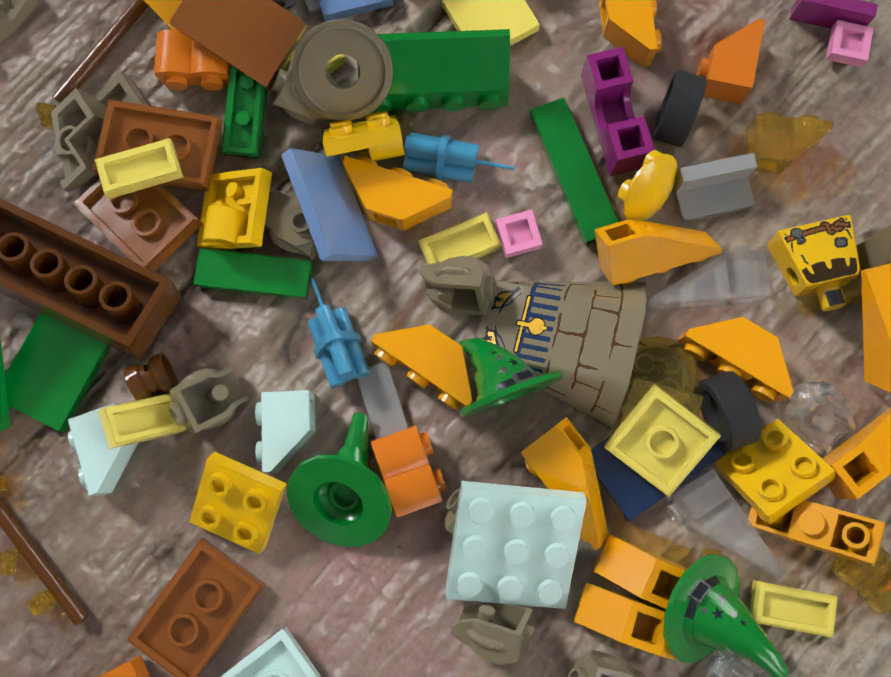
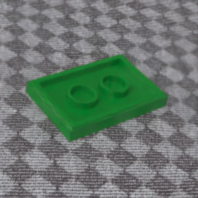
[5,312,111,432]

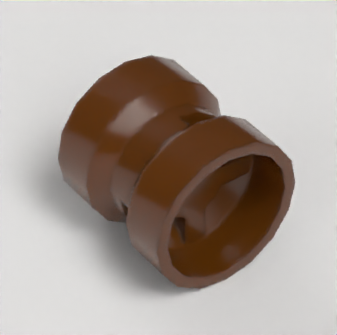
[124,352,178,400]

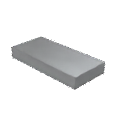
[358,362,408,440]

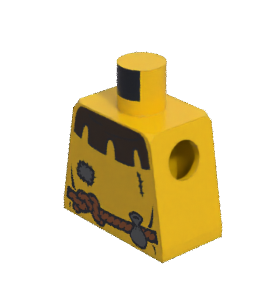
[767,214,860,312]

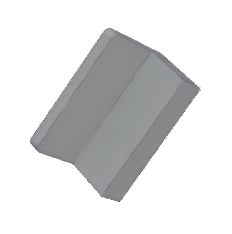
[673,153,758,222]

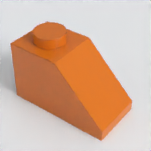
[696,19,765,104]

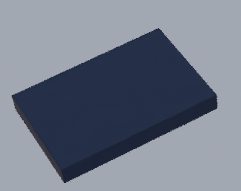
[591,390,725,521]

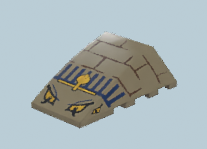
[476,281,646,429]

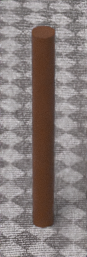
[52,0,149,104]
[0,498,89,626]

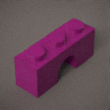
[581,47,655,176]

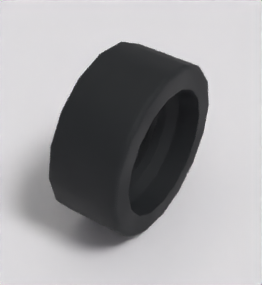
[652,69,707,147]
[697,371,761,451]

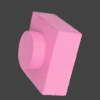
[825,20,874,67]
[495,210,543,258]

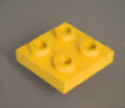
[323,111,405,162]
[196,168,272,250]
[715,419,836,524]
[189,451,287,554]

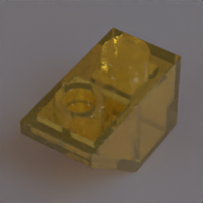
[744,112,833,174]

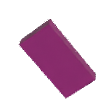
[789,0,878,29]

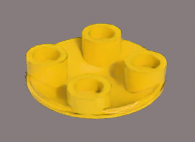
[618,150,678,221]

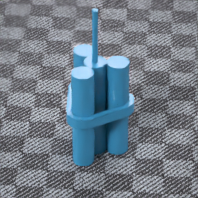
[403,132,514,183]
[307,278,370,388]

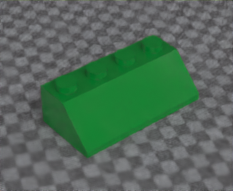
[357,29,510,113]

